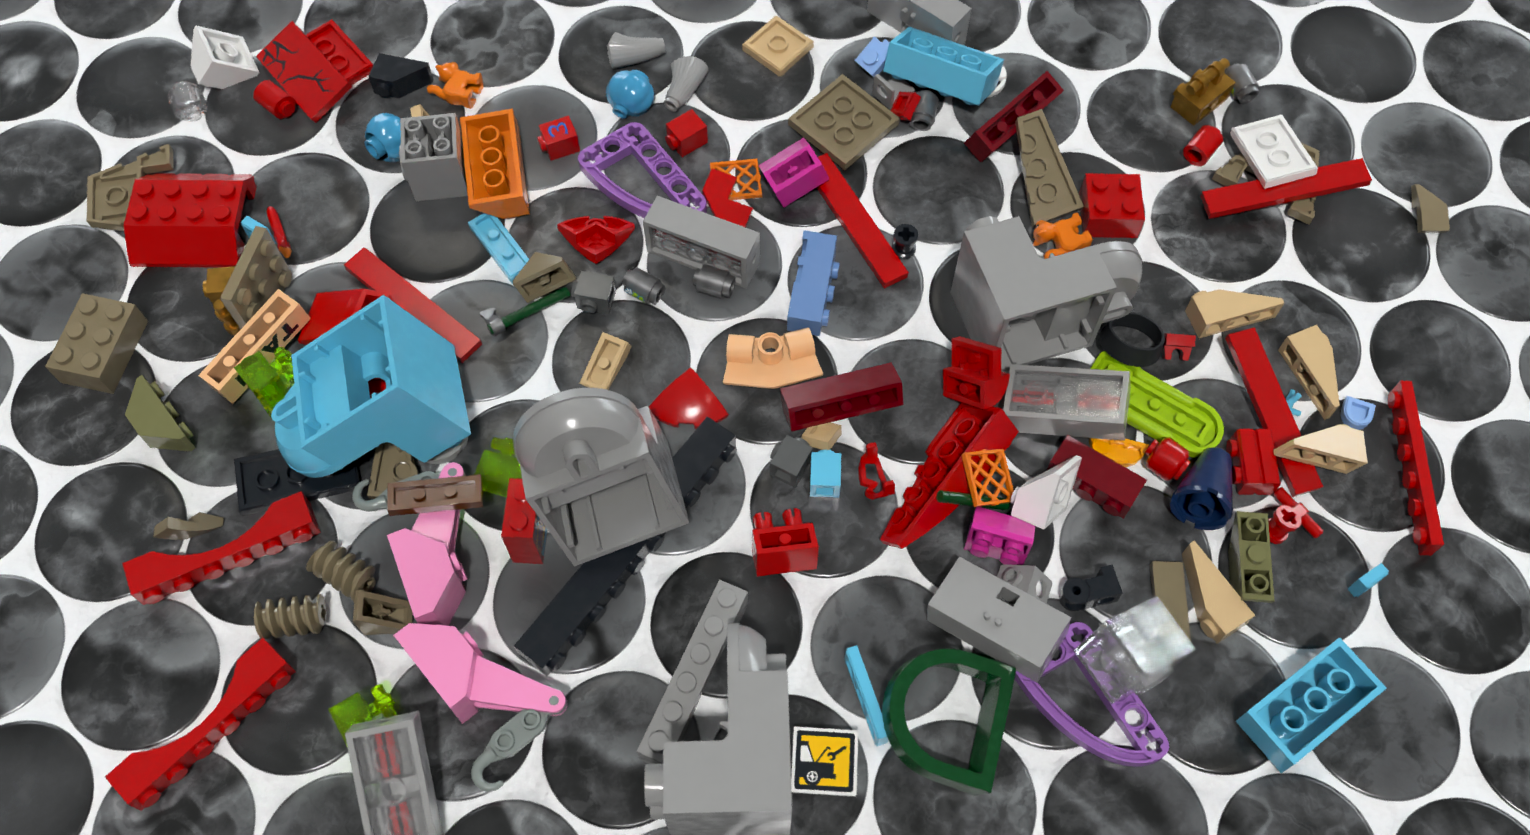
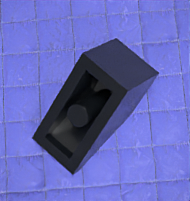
[368,53,434,98]

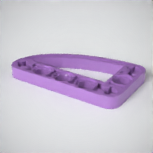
[578,122,707,218]
[1015,622,1169,767]

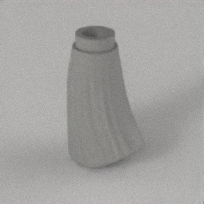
[607,32,666,69]
[664,56,709,112]

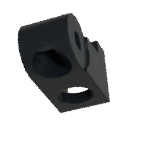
[1059,564,1123,611]

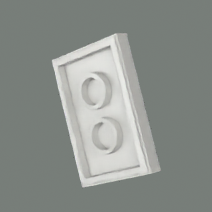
[1230,114,1318,189]

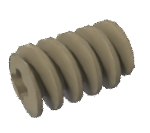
[306,540,376,602]
[254,594,326,639]

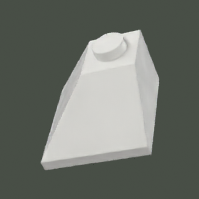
[190,25,259,89]
[1011,455,1082,529]

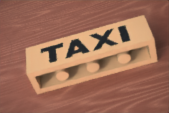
[198,289,311,404]

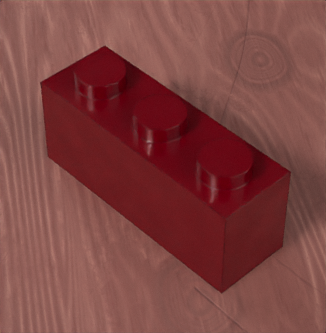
[1046,435,1147,519]

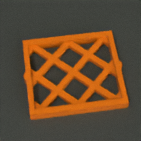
[710,158,762,200]
[961,449,1014,507]

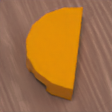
[1089,438,1149,467]

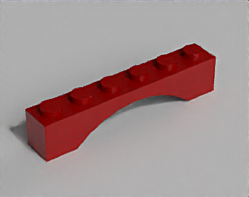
[122,491,321,605]
[105,637,296,811]

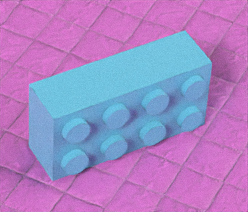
[883,27,1004,105]
[1236,637,1387,773]

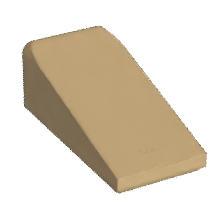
[579,332,632,390]

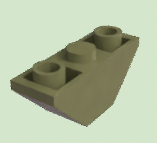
[125,375,196,452]
[1228,511,1274,603]

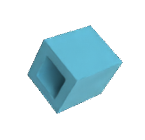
[810,450,841,498]

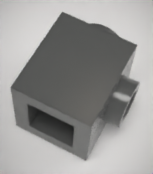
[571,271,616,314]
[770,435,813,488]

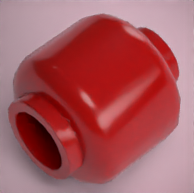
[1144,437,1191,481]

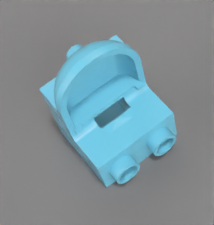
[271,295,471,478]

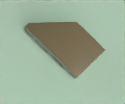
[1411,184,1450,233]
[153,512,224,540]

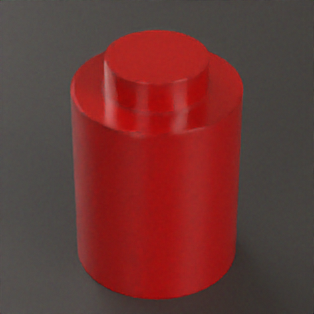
[253,80,295,119]
[1183,125,1223,166]

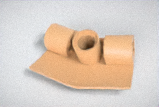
[723,327,823,389]

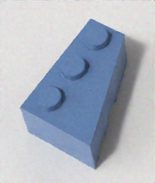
[787,230,840,336]

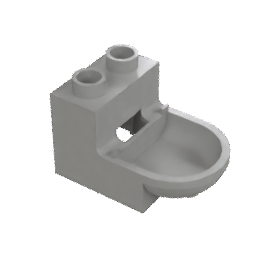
[950,216,1143,372]
[513,388,689,566]
[644,623,792,835]

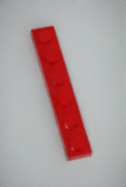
[1387,380,1444,555]

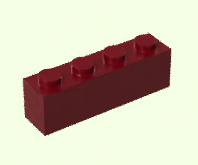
[964,71,1064,163]
[780,362,904,432]

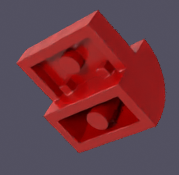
[943,336,1010,410]

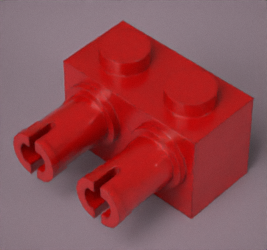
[752,508,819,576]

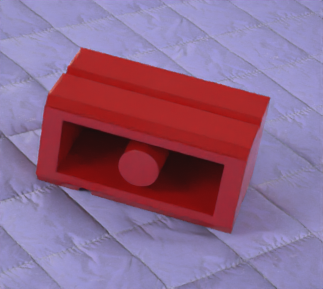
[1226,429,1281,495]

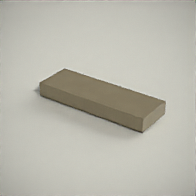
[1150,561,1192,654]

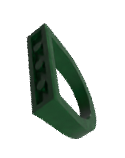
[882,649,1017,796]

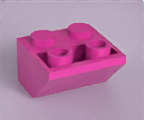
[759,137,830,207]
[964,507,1035,565]

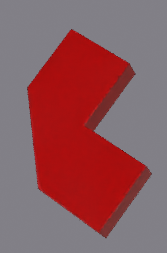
[702,168,753,228]

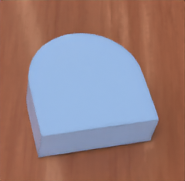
[1340,396,1376,430]

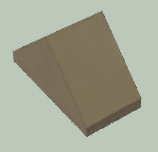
[513,252,576,303]
[353,590,413,635]

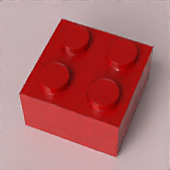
[1079,173,1145,238]

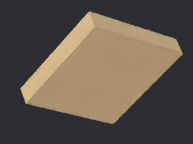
[742,15,814,77]

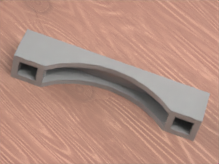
[637,580,748,764]

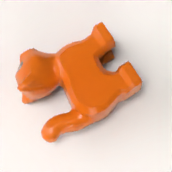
[427,62,483,109]
[1033,213,1093,259]

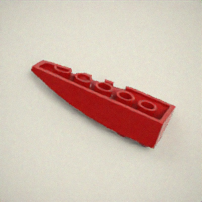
[880,402,1019,549]

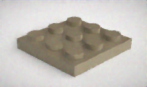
[788,74,900,170]
[220,226,292,329]

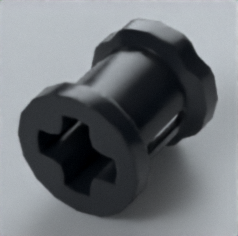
[892,224,918,260]

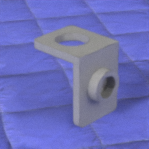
[872,74,915,110]
[997,564,1052,604]

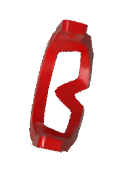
[858,442,895,500]

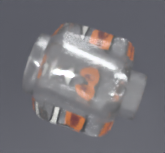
[167,81,208,122]

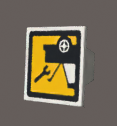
[791,727,859,797]

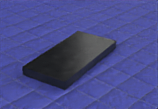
[234,449,361,516]

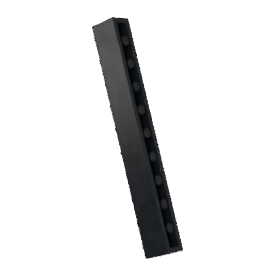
[514,416,737,677]

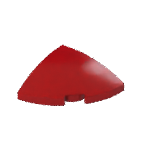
[557,216,635,264]
[649,367,729,429]

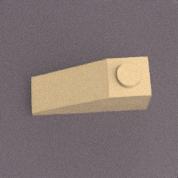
[1185,289,1284,338]
[1278,325,1340,420]
[1274,424,1368,474]
[1182,540,1255,644]

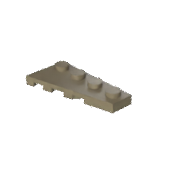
[1015,109,1084,228]

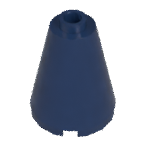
[1170,447,1233,530]

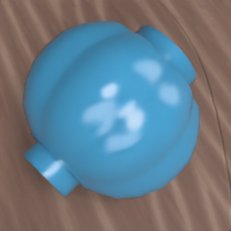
[606,70,654,118]
[364,113,401,162]

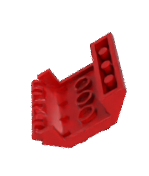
[123,173,257,268]

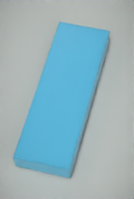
[468,213,529,284]
[844,645,888,746]

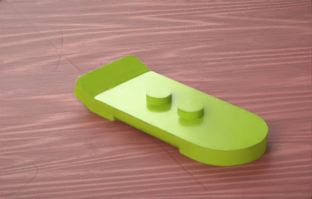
[1090,351,1224,457]

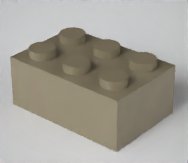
[45,293,148,394]

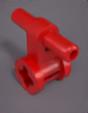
[1268,487,1324,544]

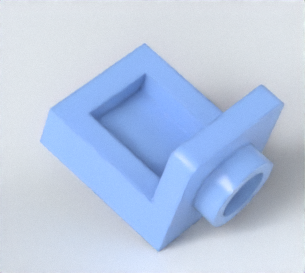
[854,36,889,77]

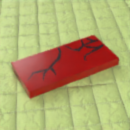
[256,21,353,123]

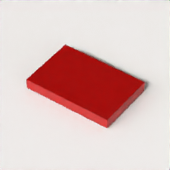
[306,19,373,85]

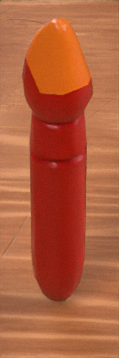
[266,206,292,258]

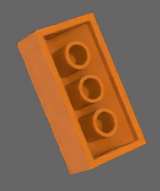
[460,108,530,219]

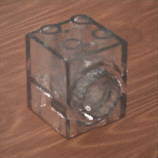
[1073,596,1196,705]

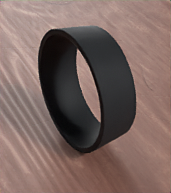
[1100,312,1165,367]

